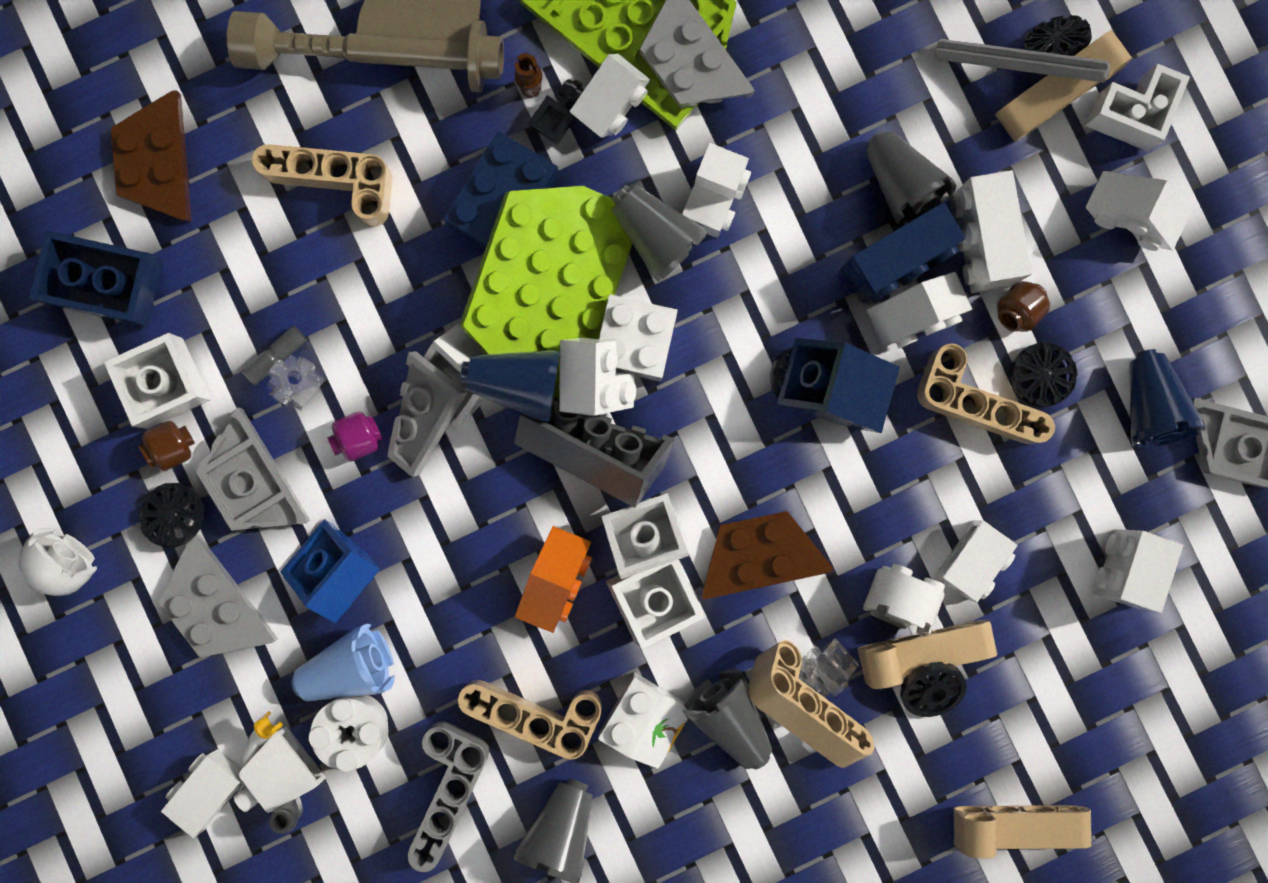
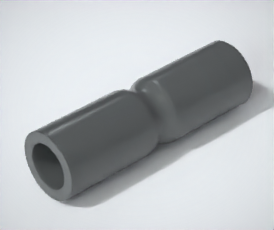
[242,325,308,386]

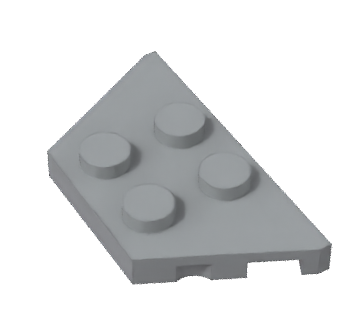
[640,0,755,108]
[1191,398,1268,489]
[195,407,311,530]
[158,534,278,658]

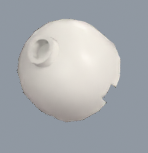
[18,528,97,596]

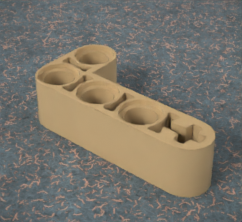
[995,30,1132,143]
[252,144,393,227]
[917,344,1055,444]
[858,620,998,689]
[748,640,874,768]
[458,680,602,760]
[954,805,1092,859]

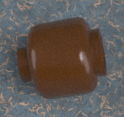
[997,281,1050,332]
[138,421,195,472]

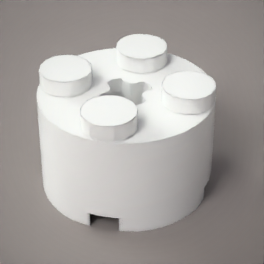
[863,564,945,635]
[309,695,389,772]

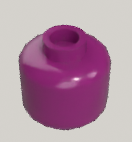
[327,411,382,462]

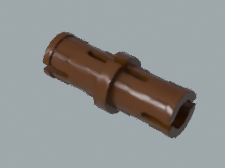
[514,53,542,98]

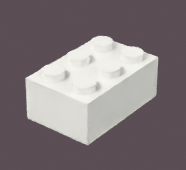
[950,170,1032,293]

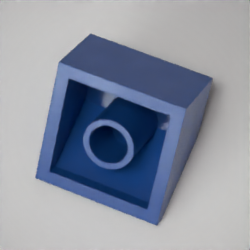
[280,519,380,623]

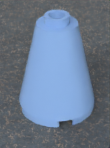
[291,624,395,701]

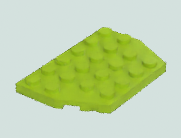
[519,0,737,131]
[459,186,632,400]

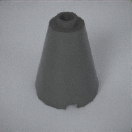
[866,131,957,228]
[611,185,707,281]
[683,669,772,769]
[513,778,593,883]

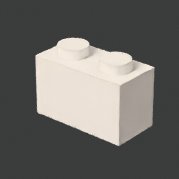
[570,54,650,138]
[935,520,1018,602]
[161,749,243,839]

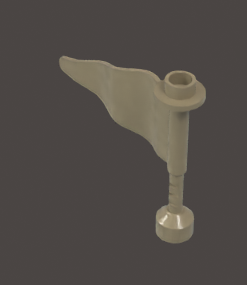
[227,0,504,93]

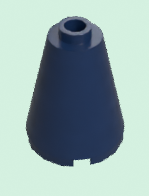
[1129,349,1206,448]
[460,350,560,422]

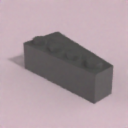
[514,400,675,508]

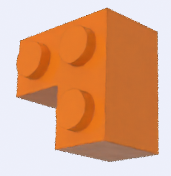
[515,526,592,633]

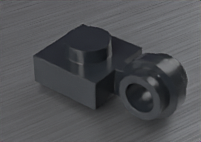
[528,79,585,145]

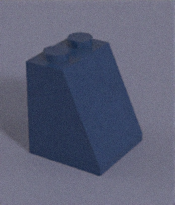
[777,338,900,433]

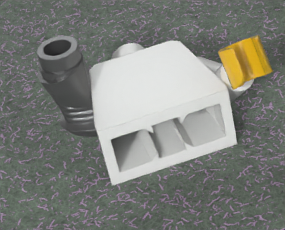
[234,711,326,834]

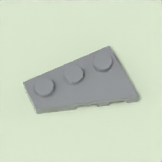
[387,351,467,477]

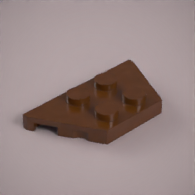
[111,90,192,223]
[701,511,833,600]

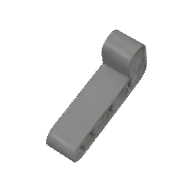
[408,721,490,872]

